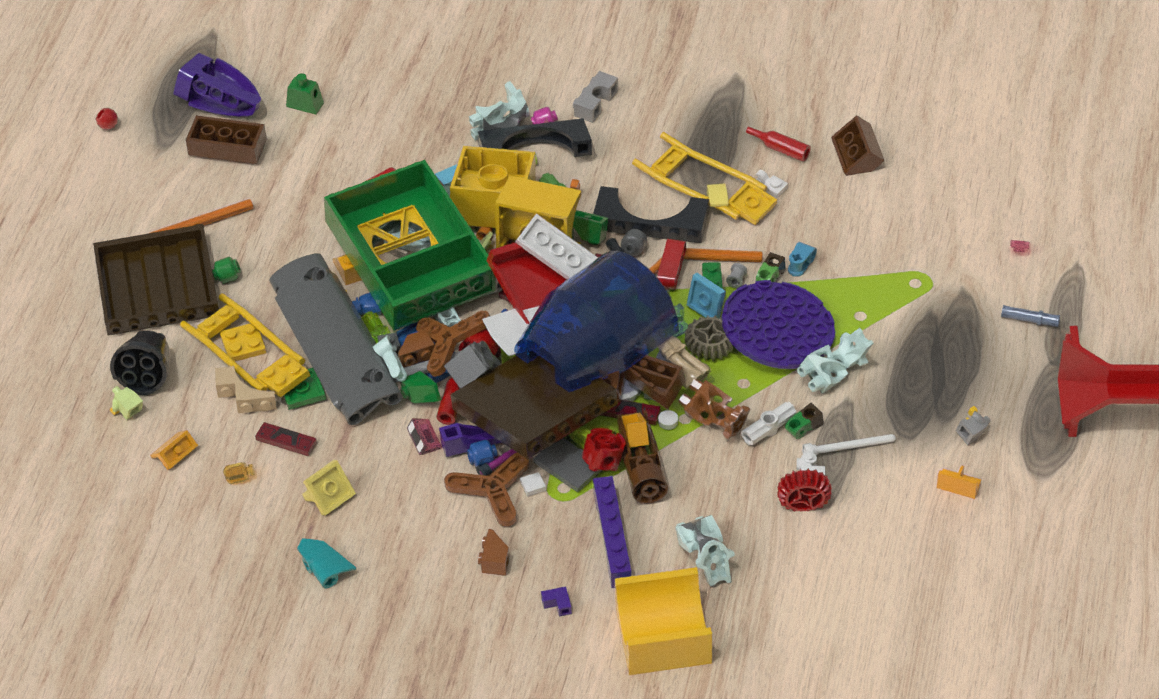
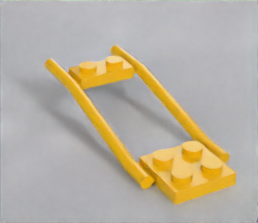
[632,132,777,225]
[180,293,310,398]

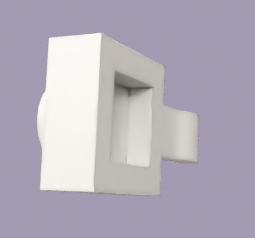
[756,170,788,198]

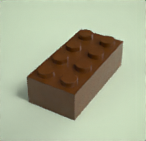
[186,115,267,164]

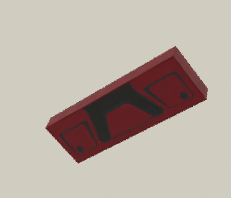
[600,400,661,425]
[255,422,317,457]

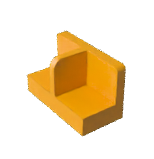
[936,465,981,499]

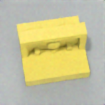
[302,460,356,516]

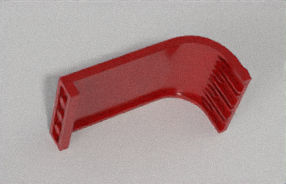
[487,243,629,356]

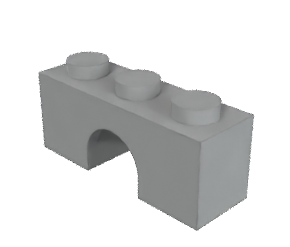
[573,71,618,123]

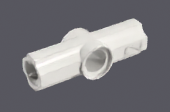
[741,402,797,445]

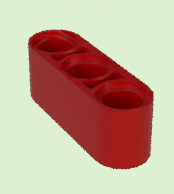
[656,239,687,290]

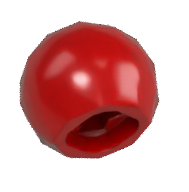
[95,108,118,130]

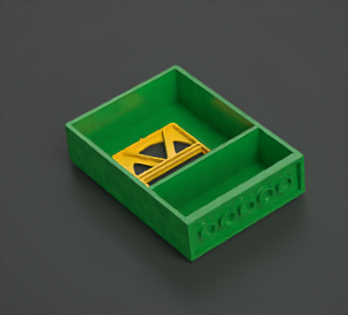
[324,160,496,331]

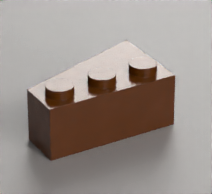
[622,350,685,410]

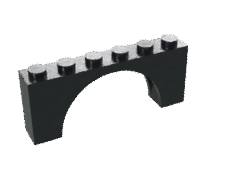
[478,118,592,157]
[593,186,709,243]

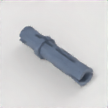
[1001,305,1060,327]

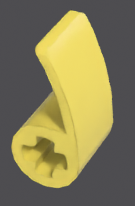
[707,184,728,207]

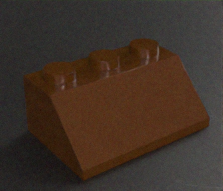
[831,115,885,176]

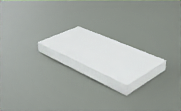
[515,214,598,286]

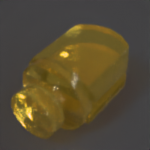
[223,462,255,485]

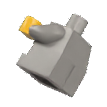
[955,406,990,445]

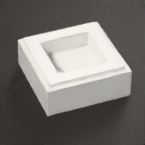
[520,472,546,497]

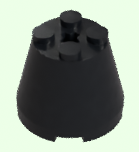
[110,330,169,395]

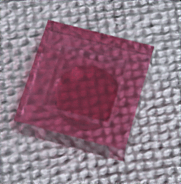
[1010,240,1030,252]

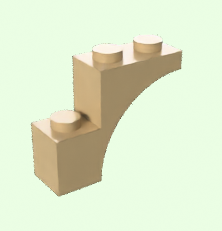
[215,366,277,413]

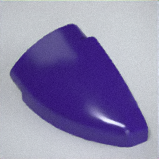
[173,53,261,116]

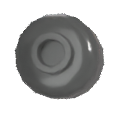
[621,229,647,256]

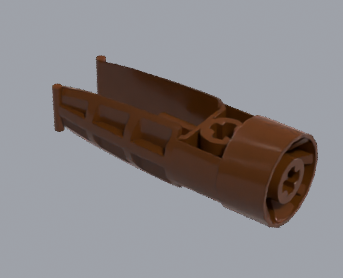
[617,411,668,504]

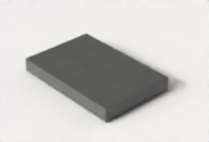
[533,438,603,492]

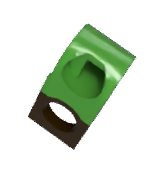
[756,252,786,282]

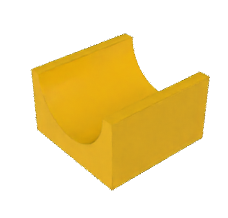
[450,146,536,228]
[495,176,581,248]
[615,567,712,675]

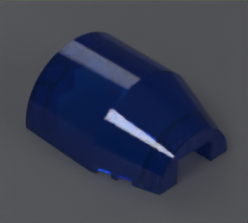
[514,251,679,392]

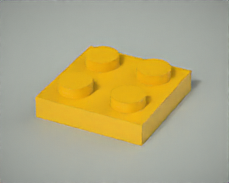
[220,323,266,362]

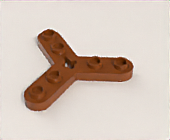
[416,311,490,377]
[444,453,529,527]

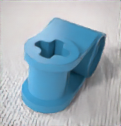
[788,242,817,277]

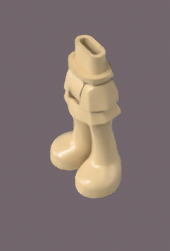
[650,328,711,390]

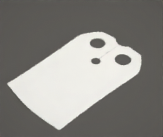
[482,301,583,356]

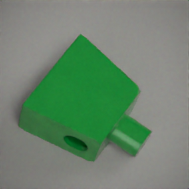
[286,73,324,115]

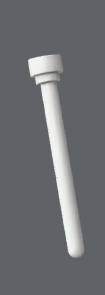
[802,434,896,456]

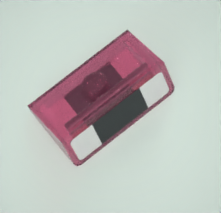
[407,418,442,455]

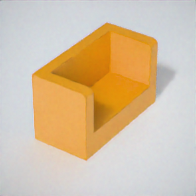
[621,413,649,448]

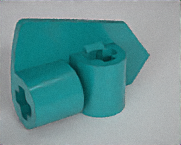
[297,538,356,589]

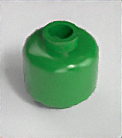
[212,257,241,284]

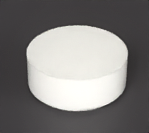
[658,410,678,430]

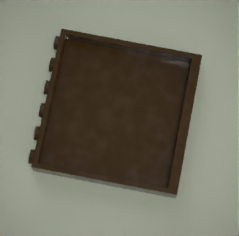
[450,348,618,459]

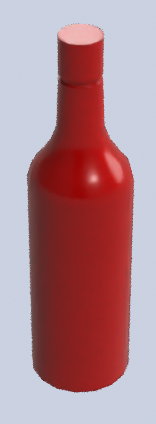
[746,126,811,162]
[436,378,460,425]

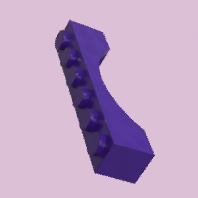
[439,423,502,457]
[593,476,631,588]

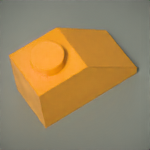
[332,254,362,285]

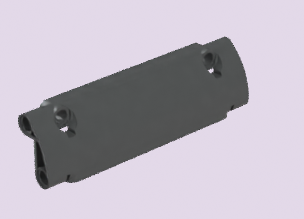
[269,253,403,425]

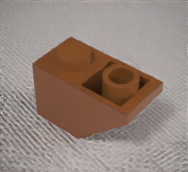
[398,330,435,368]
[478,529,510,576]

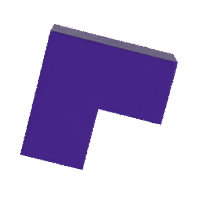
[541,586,572,617]

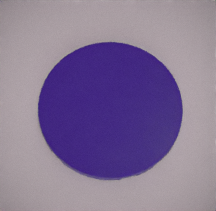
[722,280,835,369]

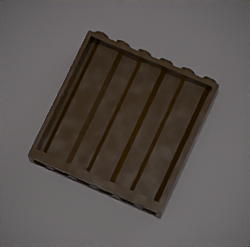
[93,224,219,336]

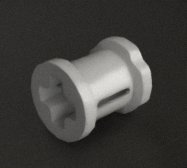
[726,263,747,288]

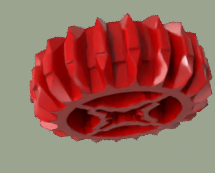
[777,468,832,512]

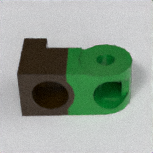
[785,402,824,439]

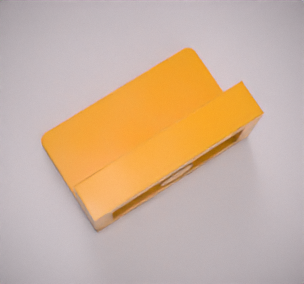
[150,430,198,470]

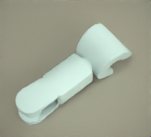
[373,335,407,382]

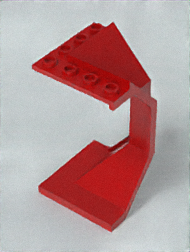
[1058,326,1159,437]

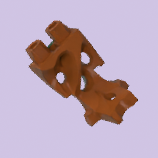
[678,379,751,440]

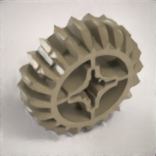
[685,315,734,361]

